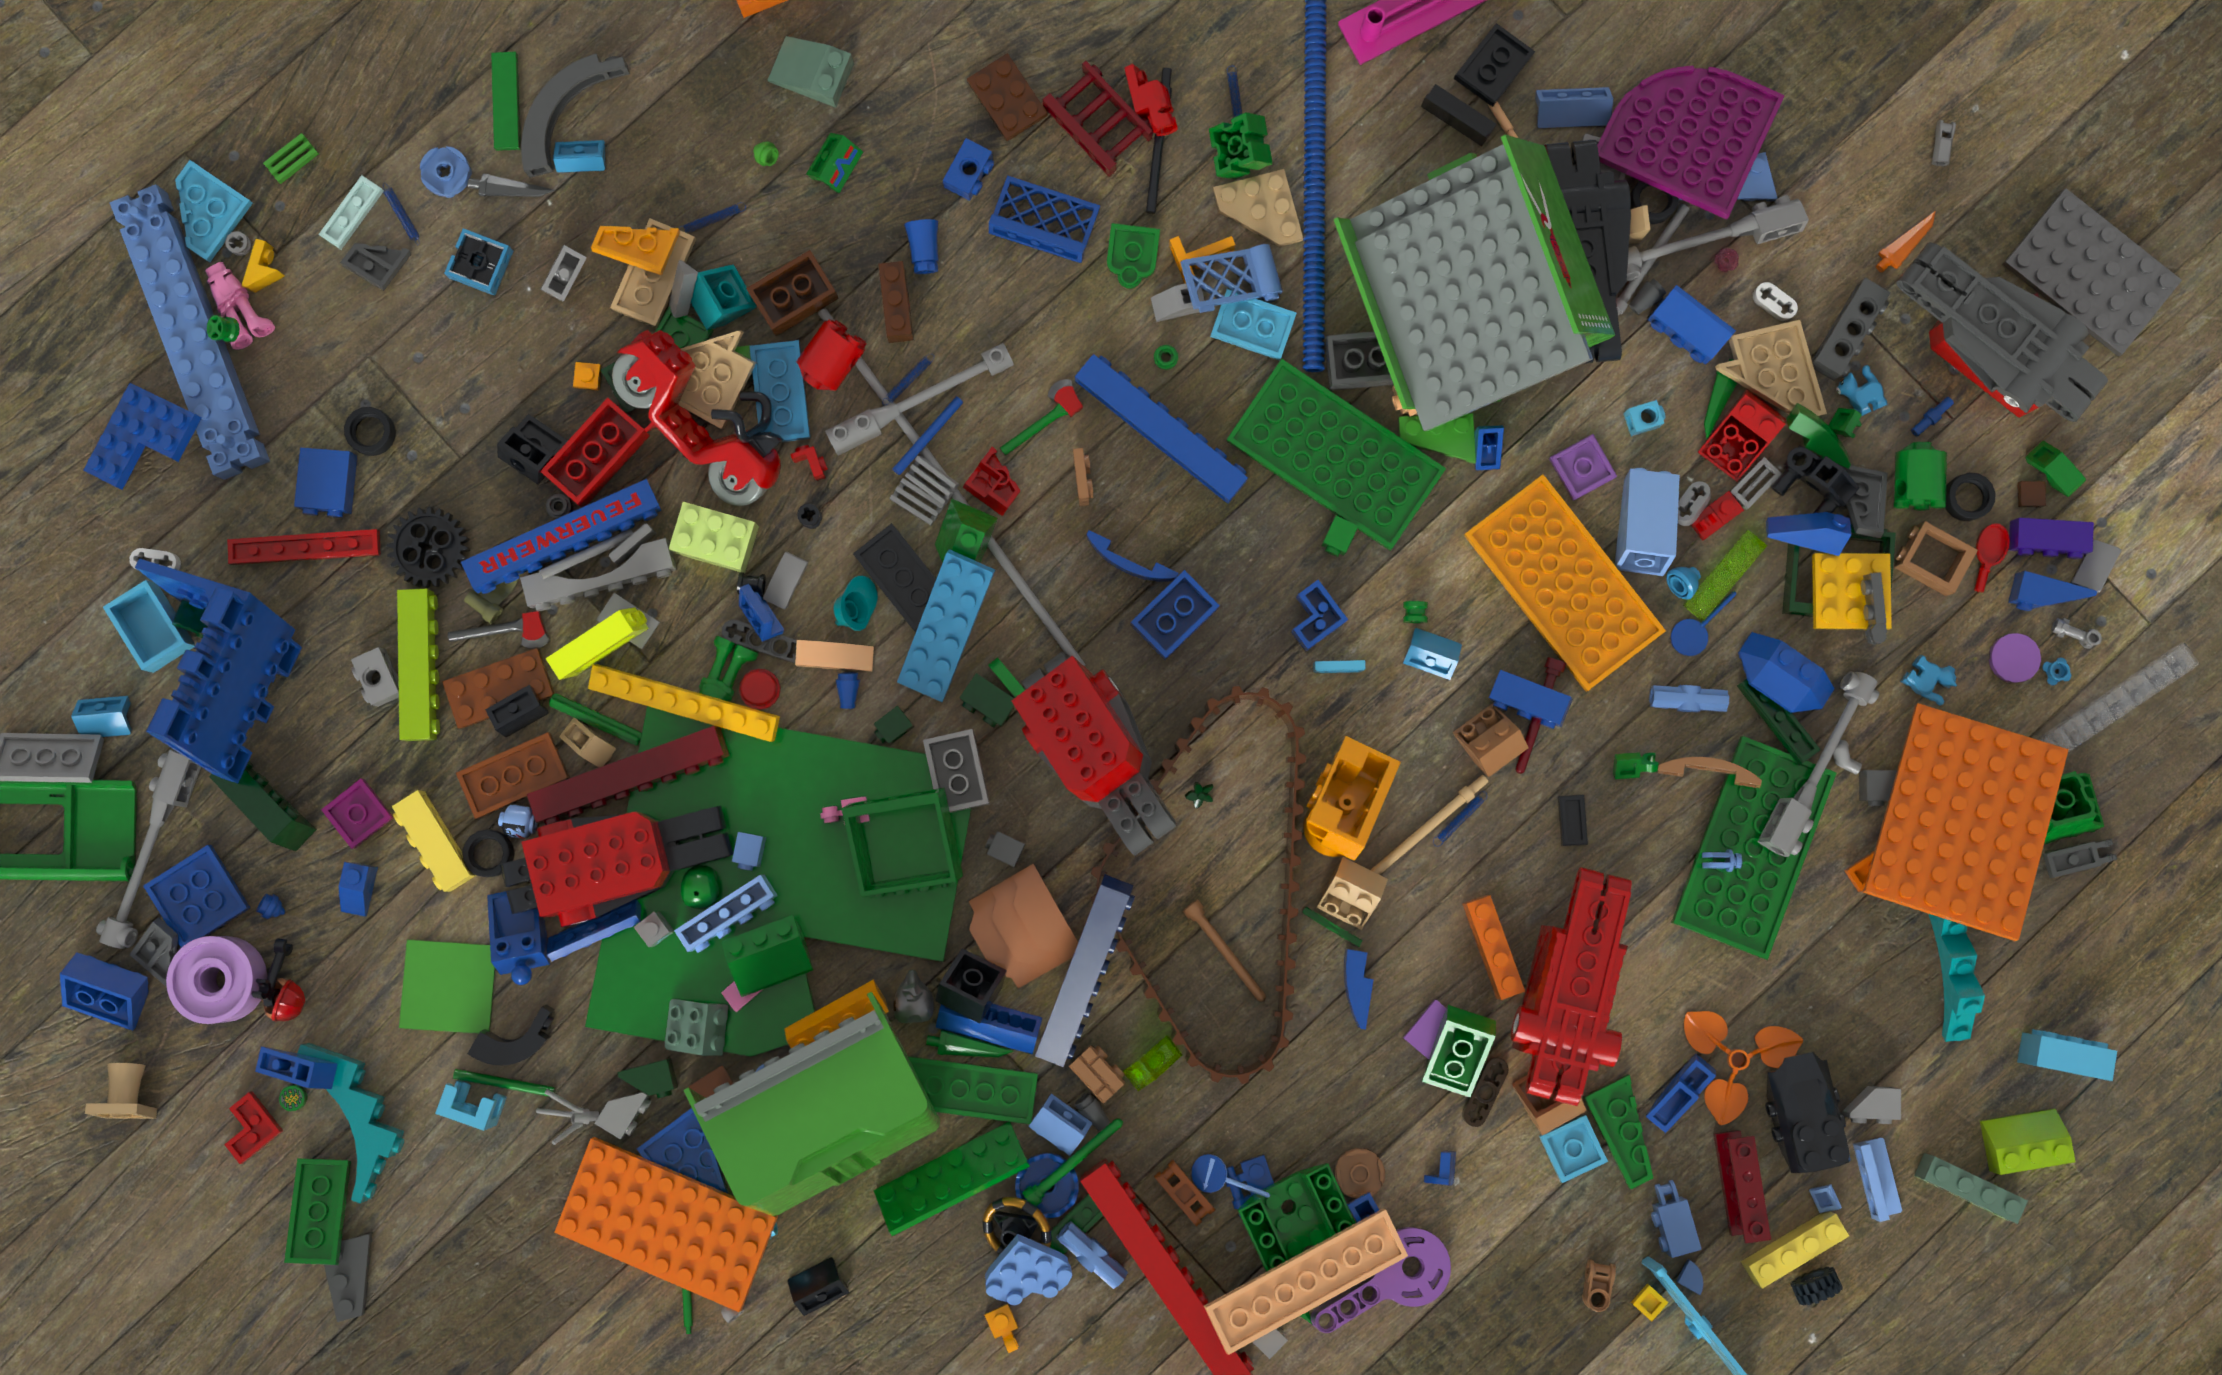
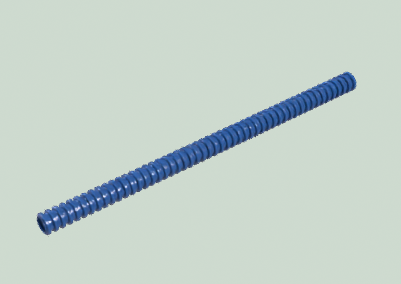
[1303,0,1327,372]

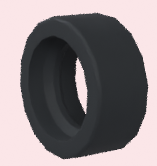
[1630,181,1679,225]
[344,407,396,456]
[1945,472,1996,521]
[462,829,514,877]

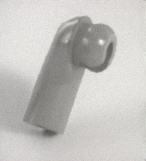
[1833,740,1862,775]

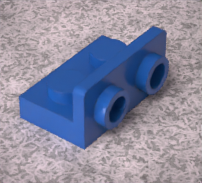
[739,584,784,642]

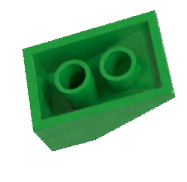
[1422,1005,1496,1097]

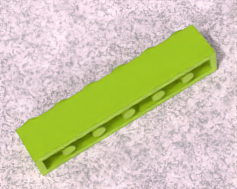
[397,589,440,741]

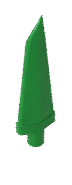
[1704,359,1737,439]
[926,1030,1013,1058]

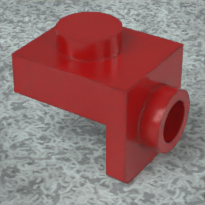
[790,445,828,481]

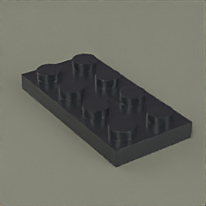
[853,523,936,632]

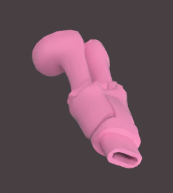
[205,262,275,350]

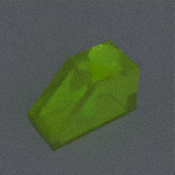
[1123,1035,1182,1091]

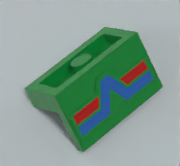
[806,133,863,193]

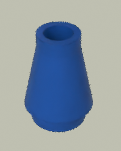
[835,672,860,709]

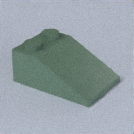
[768,36,854,108]

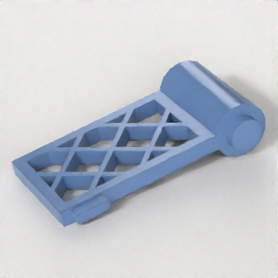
[1180,244,1283,313]

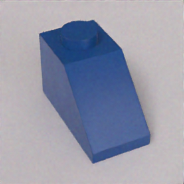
[339,862,378,917]

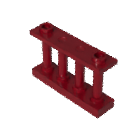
[1042,61,1153,177]
[1713,1130,1771,1244]

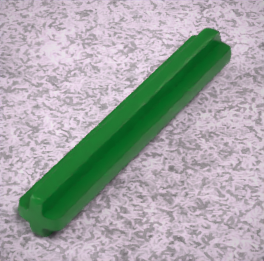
[549,693,642,745]

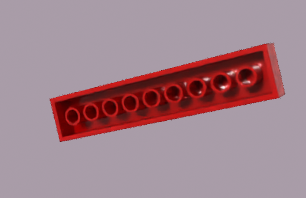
[1080,1158,1254,1375]

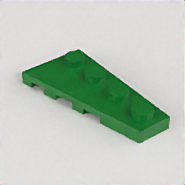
[1583,1074,1653,1189]

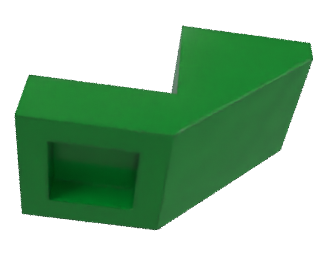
[2025,440,2086,497]

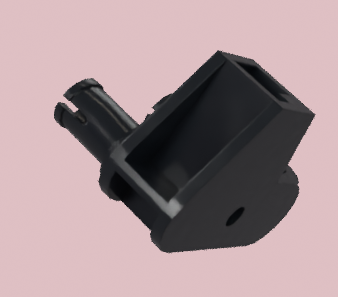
[1770,445,1859,513]

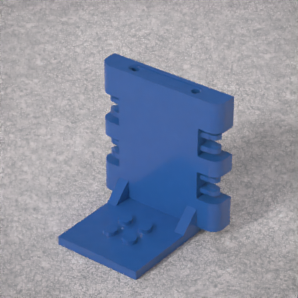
[135,558,302,783]

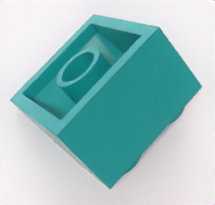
[691,264,757,330]

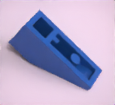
[1766,512,1852,556]
[2008,571,2097,611]
[255,1046,338,1089]

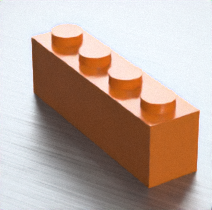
[1462,895,1525,1000]

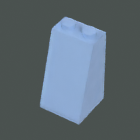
[1614,468,1680,576]

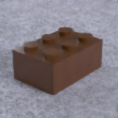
[746,250,839,336]

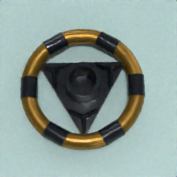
[982,1197,1052,1255]

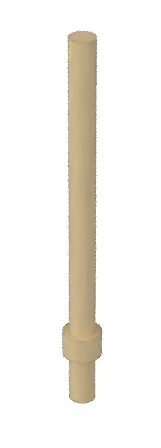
[1371,775,1489,875]

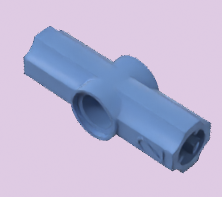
[1649,685,1729,712]
[1056,1221,1128,1289]

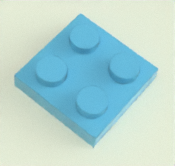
[1539,1114,1608,1183]

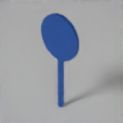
[1671,591,1737,656]

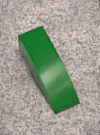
[1786,403,1851,469]

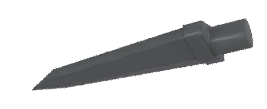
[468,173,555,197]

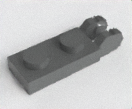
[1861,572,1887,645]
[2043,838,2117,878]

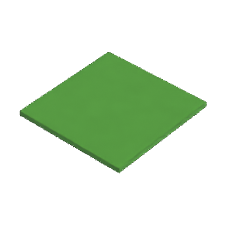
[399,940,495,1034]

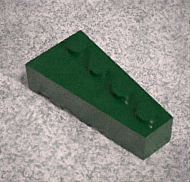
[209,761,317,851]

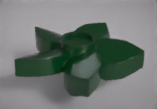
[1185,782,1214,809]

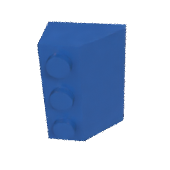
[1647,285,1736,365]
[60,952,148,1031]

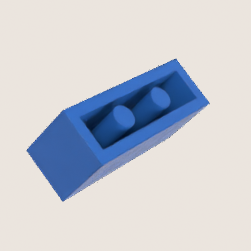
[1489,670,1573,729]

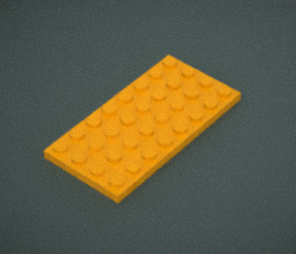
[1464,474,1666,692]

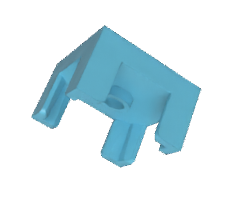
[435,1080,507,1131]

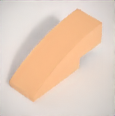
[795,640,874,672]

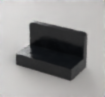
[485,685,549,737]
[787,1257,849,1316]

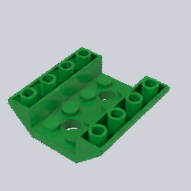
[1238,1163,1355,1272]

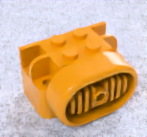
[1303,736,1401,861]

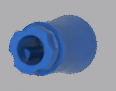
[904,219,939,274]

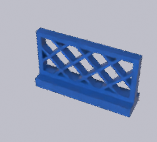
[988,175,1100,263]

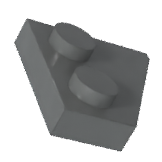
[340,243,411,291]
[129,918,178,986]

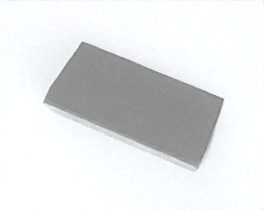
[669,260,698,318]
[2071,539,2122,593]

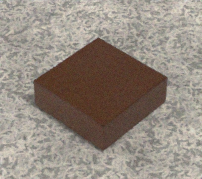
[2017,481,2046,507]

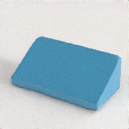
[553,140,606,173]

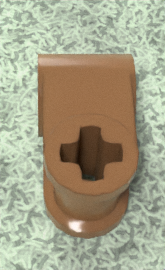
[1582,1259,1616,1312]

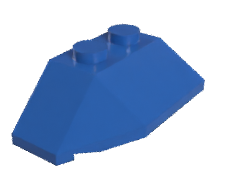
[1738,632,1835,713]

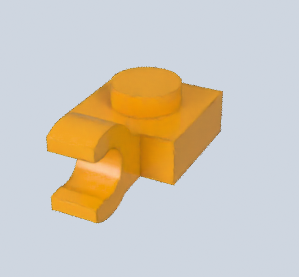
[985,1303,1019,1353]

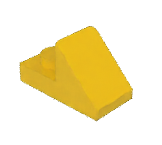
[241,239,285,293]

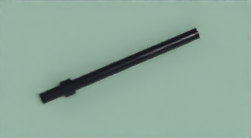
[1146,68,1172,214]

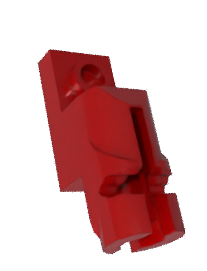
[1124,64,1178,136]

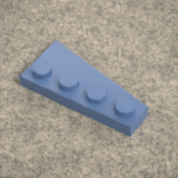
[1679,152,1778,202]

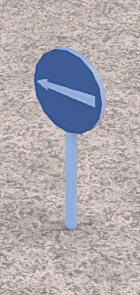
[1191,1154,1270,1198]

